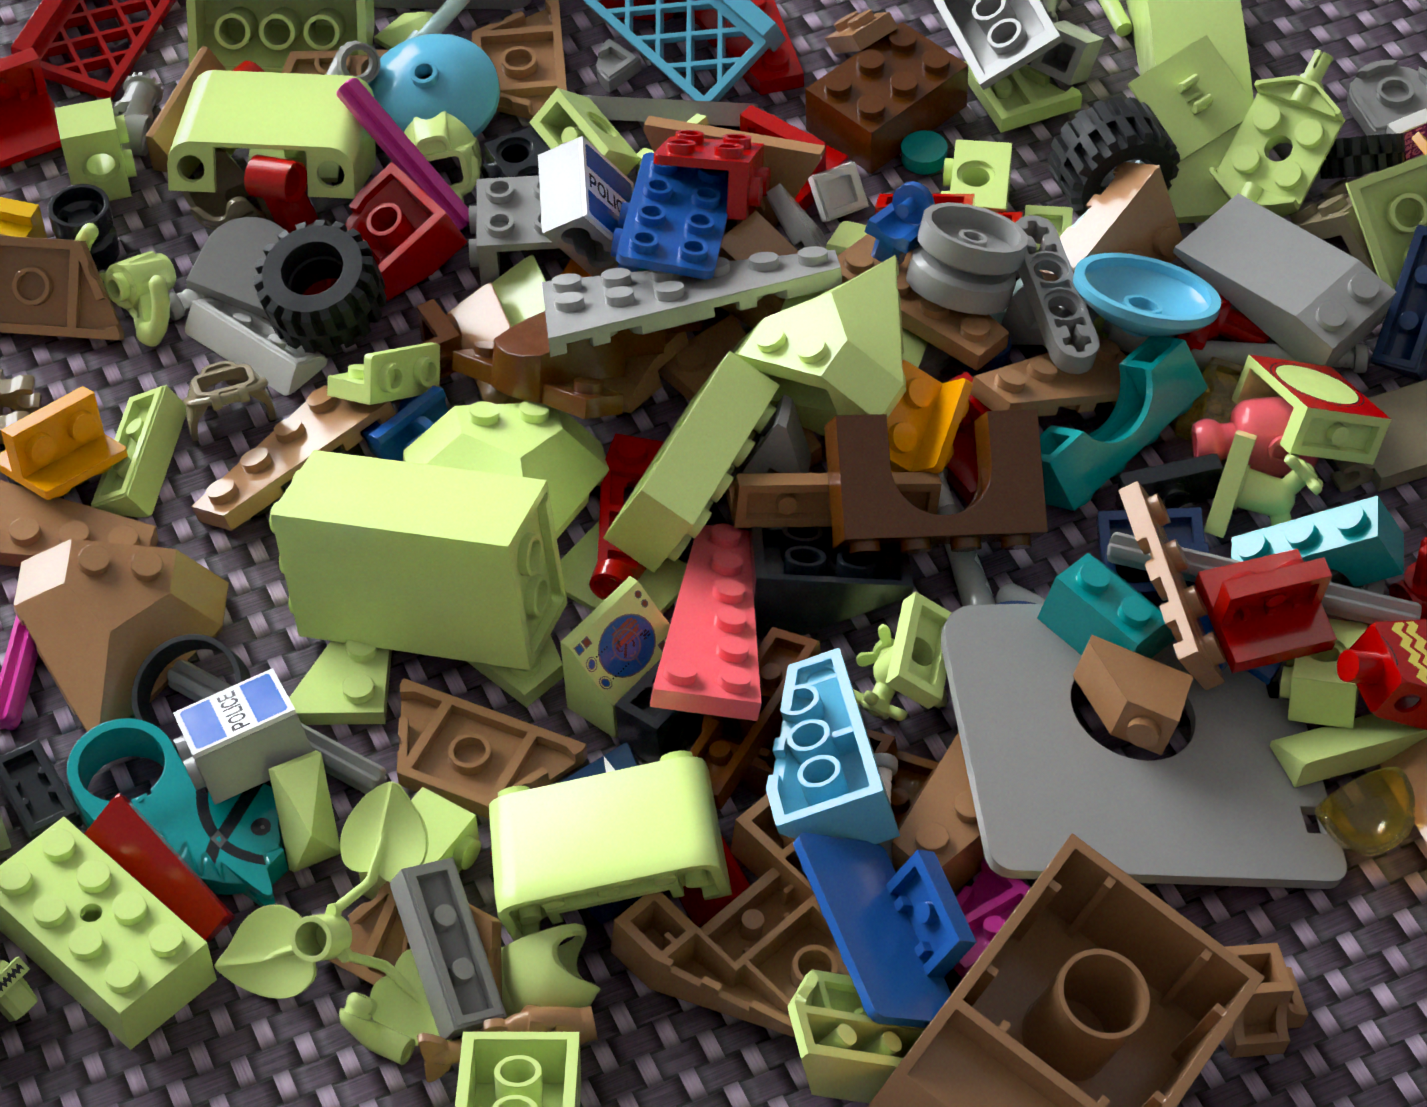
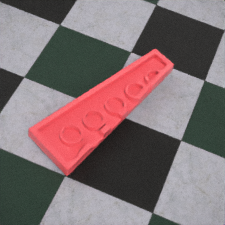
[650,524,762,721]

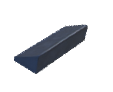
[1370,224,1427,381]

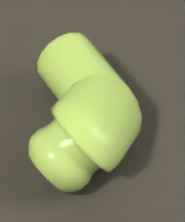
[339,992,415,1065]

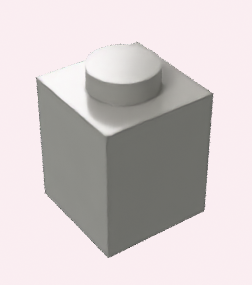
[1030,20,1104,85]

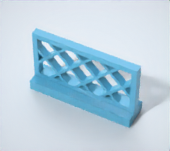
[583,0,786,102]

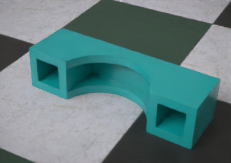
[1040,336,1208,511]

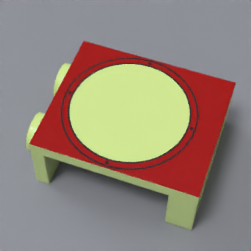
[1231,354,1392,465]

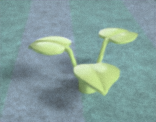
[214,781,452,1046]

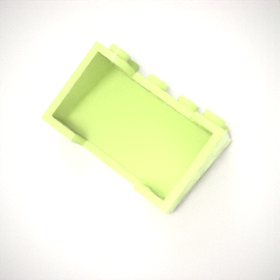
[167,70,376,199]

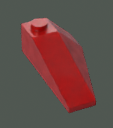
[303,162,468,302]

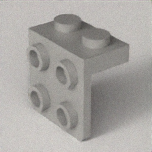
[469,176,559,287]

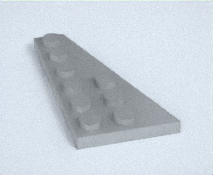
[542,246,842,357]

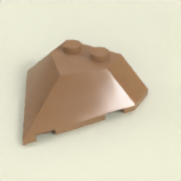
[14,539,229,732]

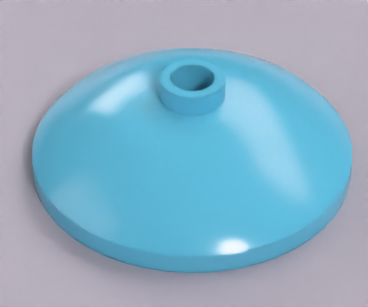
[368,34,500,137]
[1073,253,1221,337]

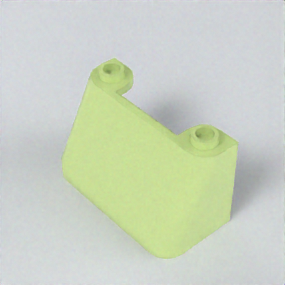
[489,750,732,941]

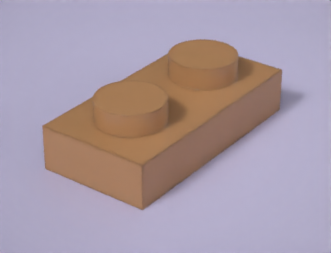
[825,9,898,54]

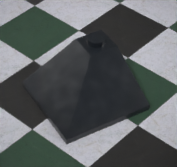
[748,526,914,636]

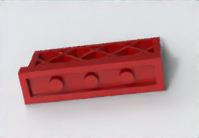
[11,0,176,101]

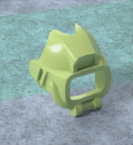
[404,111,482,203]

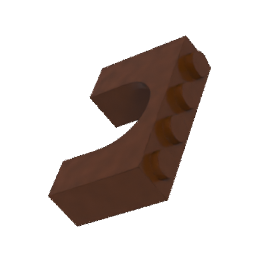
[824,409,1048,556]

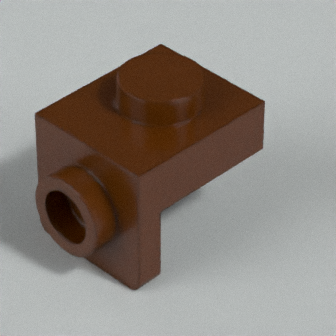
[416,299,462,379]

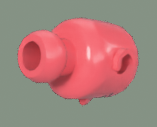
[1191,396,1318,478]

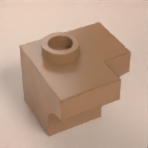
[1223,943,1308,1058]

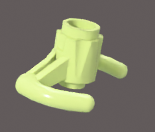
[75,223,176,347]

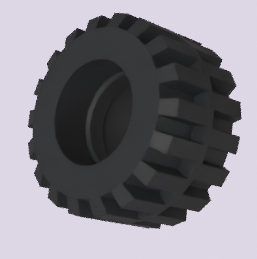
[1048,97,1180,216]
[254,220,387,354]

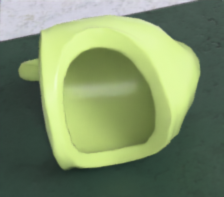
[501,923,601,1019]

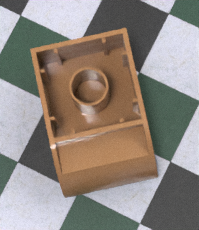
[867,833,1265,1107]

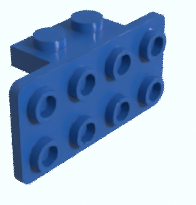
[611,152,729,279]
[793,833,977,1028]

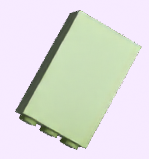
[269,450,567,670]

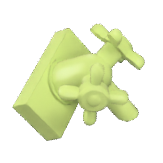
[1204,430,1323,538]
[853,591,951,721]

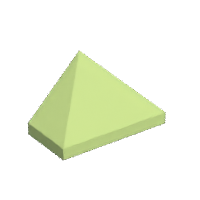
[268,750,341,872]

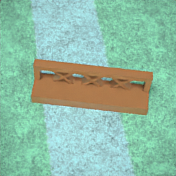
[725,472,942,528]

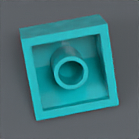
[1037,553,1175,659]

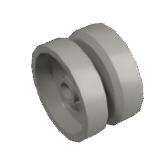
[906,202,1028,315]

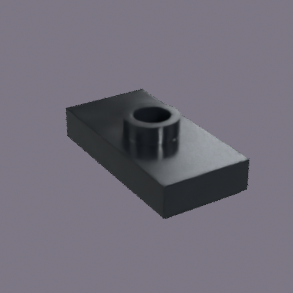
[1115,454,1223,511]
[0,739,83,842]

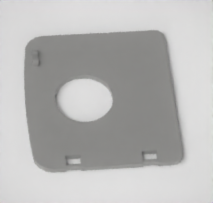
[941,604,1347,889]

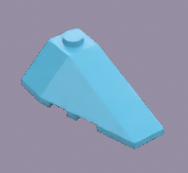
[766,648,900,844]

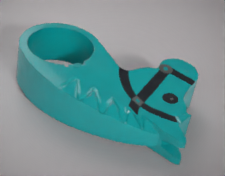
[67,718,288,907]

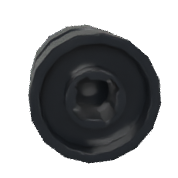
[48,184,120,272]

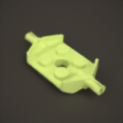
[1209,50,1345,217]

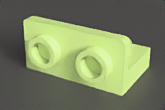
[327,342,440,405]

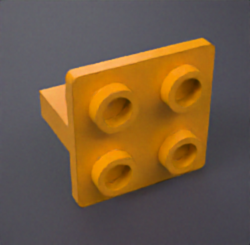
[887,359,973,474]
[0,386,128,500]

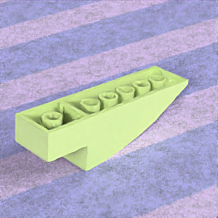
[1126,0,1254,224]

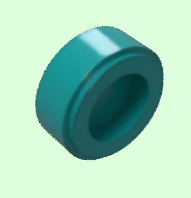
[901,130,948,174]

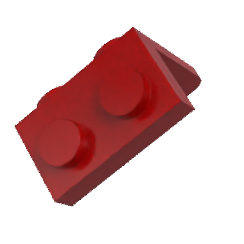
[0,47,62,169]
[653,130,771,220]

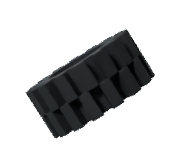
[1320,133,1406,179]

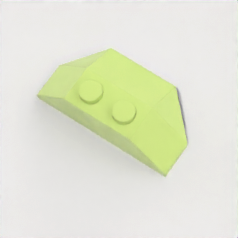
[787,969,926,1103]

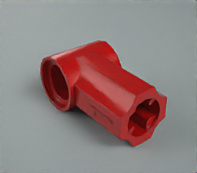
[244,154,319,233]

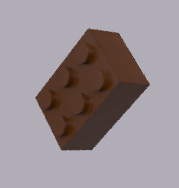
[805,22,969,174]

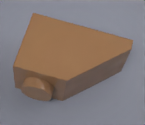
[1073,635,1194,755]

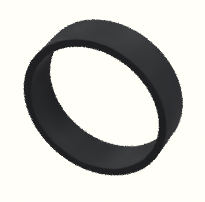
[132,634,251,753]

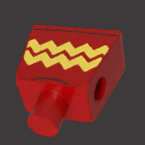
[1337,619,1427,730]

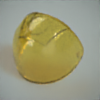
[1315,767,1415,856]

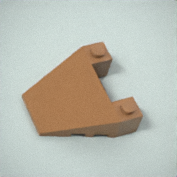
[611,794,850,1037]

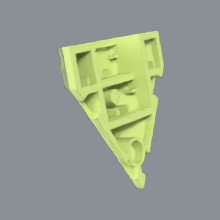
[732,255,906,418]
[403,401,609,539]

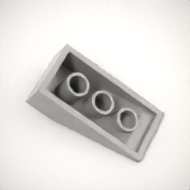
[933,0,1063,90]
[1173,193,1397,367]

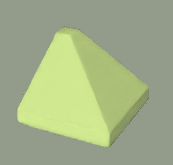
[374,11,434,50]

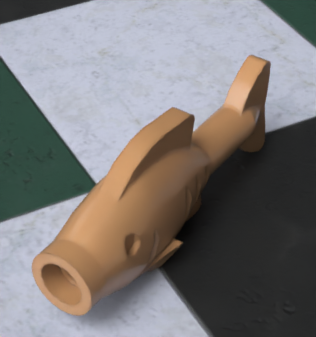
[417,1005,598,1082]

